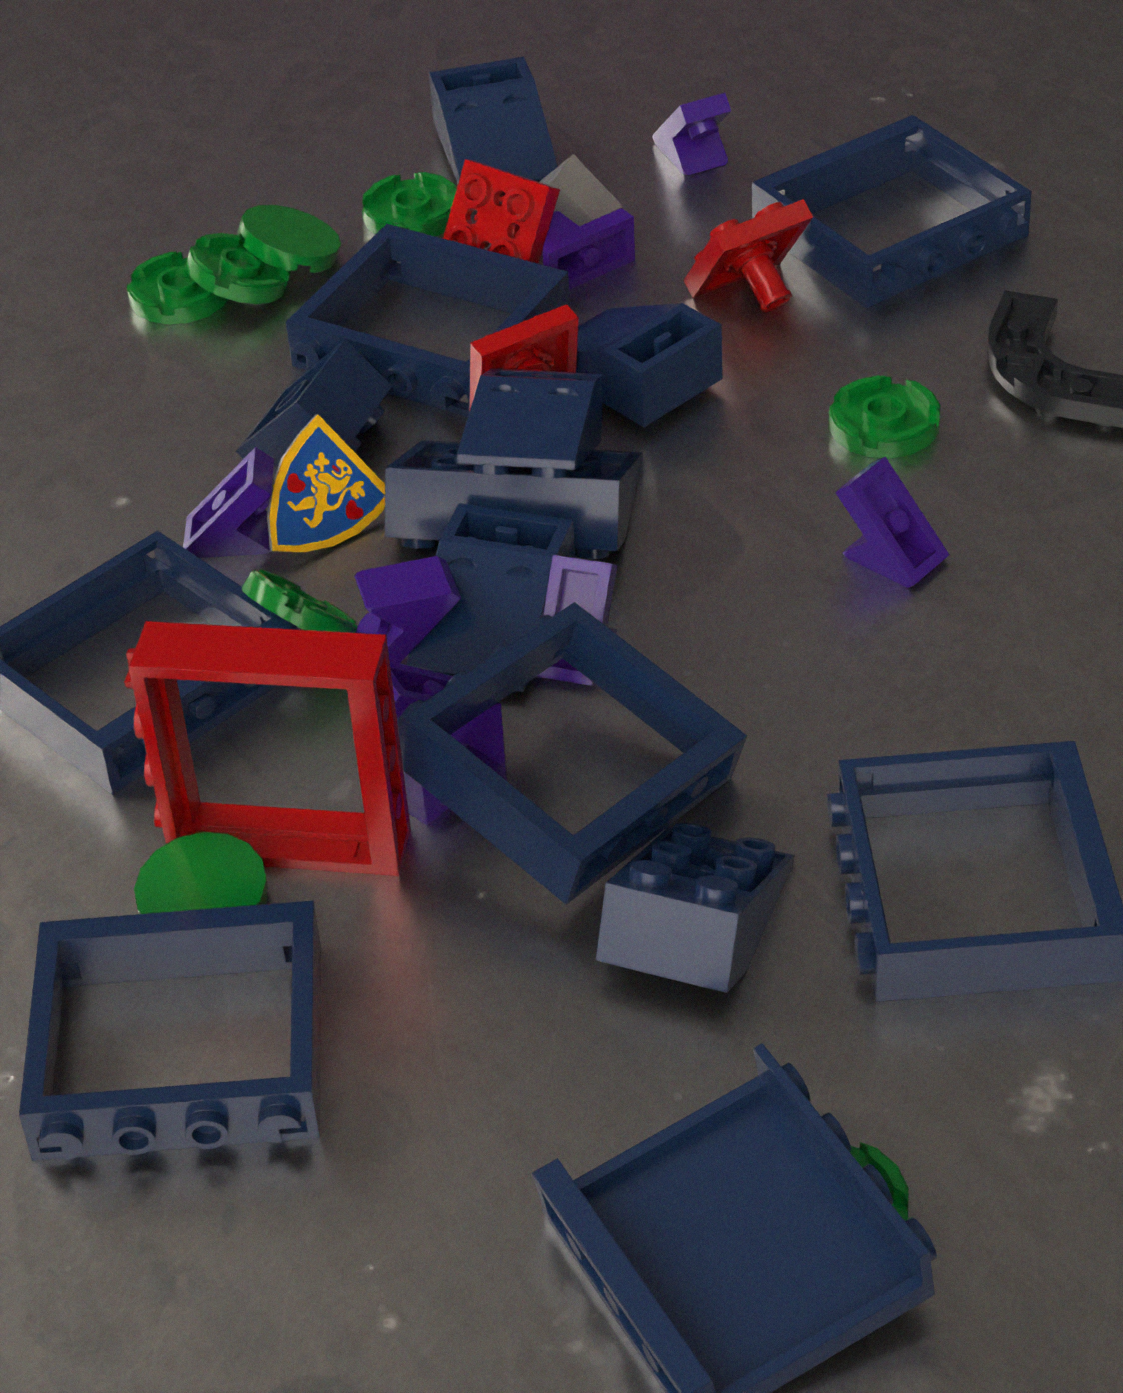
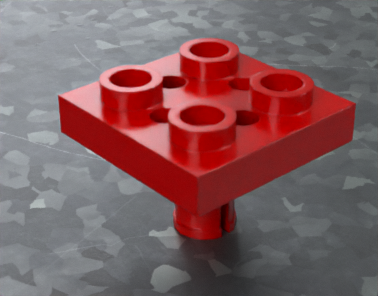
[443,159,560,264]
[683,199,813,313]
[470,304,579,408]

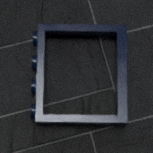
[752,115,1032,308]
[286,224,570,417]
[0,530,298,795]
[397,602,747,905]
[827,741,1123,1002]
[19,900,321,1161]

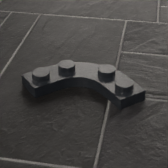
[987,290,1123,428]

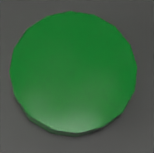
[362,172,457,237]
[237,205,341,273]
[185,233,291,304]
[127,251,228,325]
[828,375,941,459]
[241,569,358,633]
[134,832,268,914]

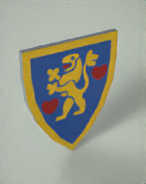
[267,414,385,553]

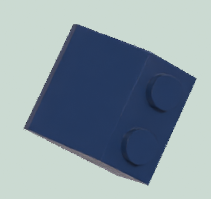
[235,339,392,467]

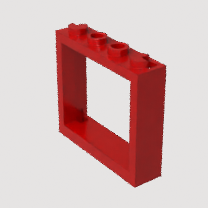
[124,621,411,876]

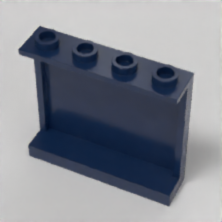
[532,1043,937,1393]

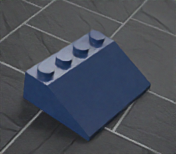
[385,440,643,559]

